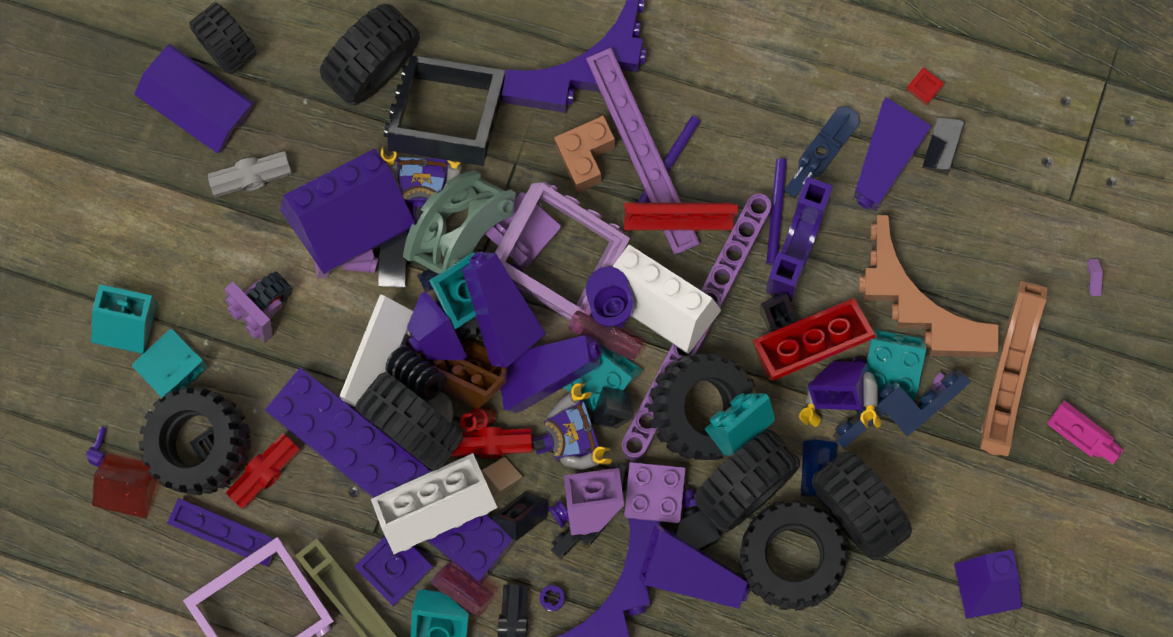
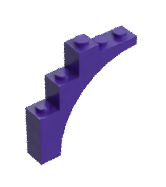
[502,0,647,113]
[556,519,660,637]

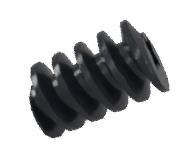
[385,346,446,401]

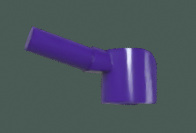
[86,427,106,467]
[682,489,696,509]

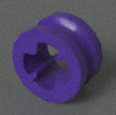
[548,500,569,528]
[540,585,565,612]

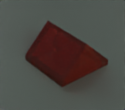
[92,453,157,519]

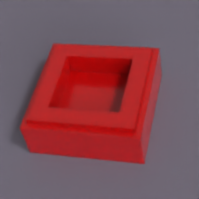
[906,67,944,106]

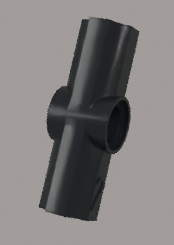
[498,584,528,637]

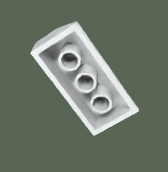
[613,245,721,354]
[340,294,413,411]
[371,454,497,554]

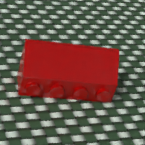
[753,298,876,381]

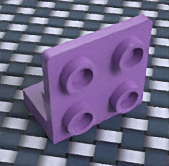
[485,192,561,268]
[624,462,685,523]

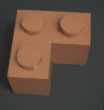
[554,116,615,193]

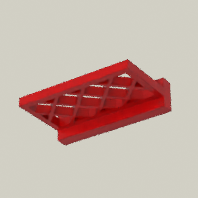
[624,203,738,231]

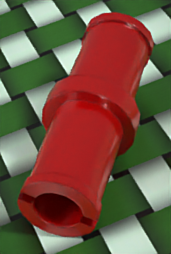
[460,407,496,431]

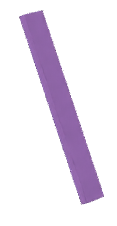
[586,48,700,256]

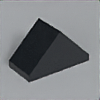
[760,292,797,333]
[591,387,634,429]

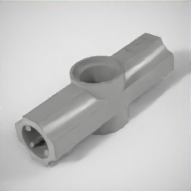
[207,151,292,197]

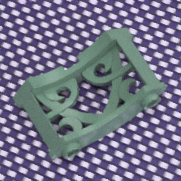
[403,170,516,274]

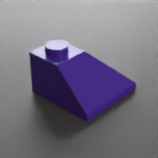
[407,291,467,360]
[954,550,1021,619]

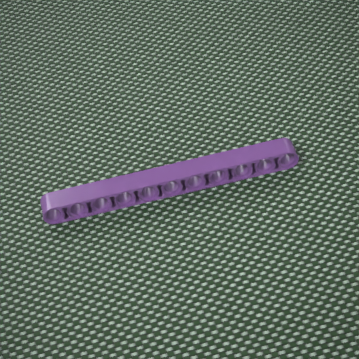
[622,194,771,462]

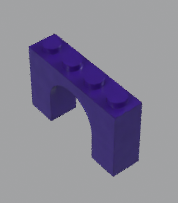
[766,177,833,302]

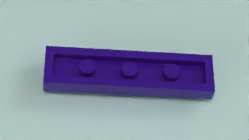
[167,498,275,568]

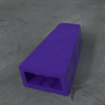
[854,97,931,211]
[462,252,545,368]
[501,335,602,413]
[639,525,749,609]

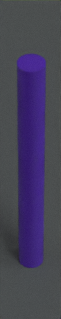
[637,116,700,203]
[766,158,787,265]

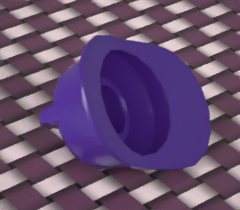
[586,266,634,328]

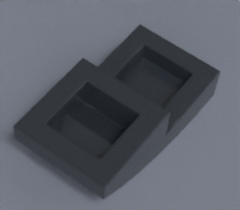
[378,231,409,287]

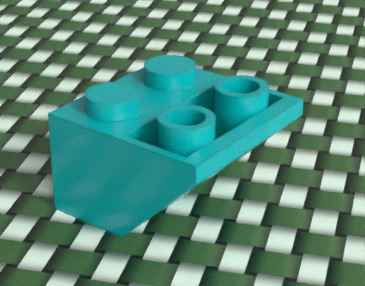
[91,284,158,354]
[705,393,775,456]

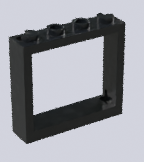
[383,55,505,166]

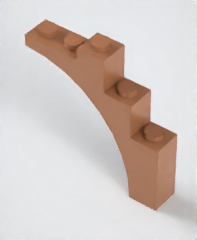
[859,215,998,358]
[980,281,1048,456]

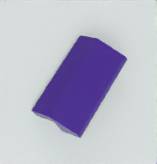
[134,44,254,153]

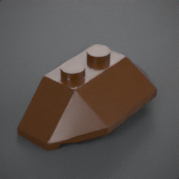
[417,340,508,410]

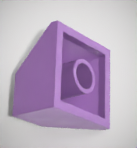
[564,468,624,535]

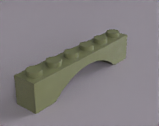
[295,538,397,637]

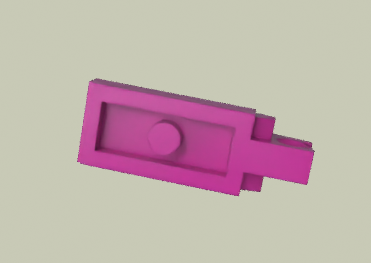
[1047,400,1123,464]

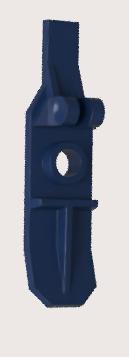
[784,106,860,199]

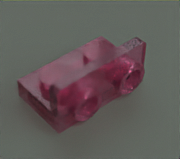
[431,562,494,615]

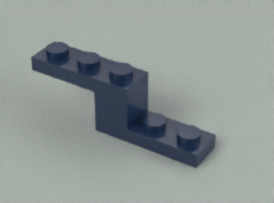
[833,370,971,449]

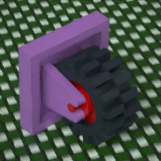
[225,271,293,343]

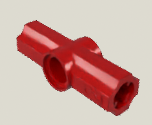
[450,427,533,459]
[225,433,301,510]

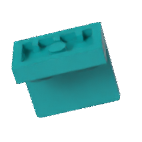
[866,328,926,400]
[132,329,208,400]
[563,337,643,412]

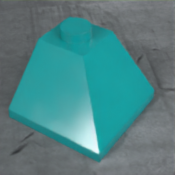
[429,252,476,329]
[411,589,469,637]

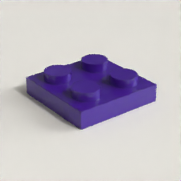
[354,537,433,607]

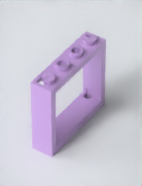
[495,181,630,324]
[183,537,334,637]

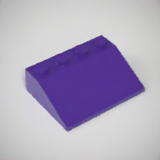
[280,149,416,274]

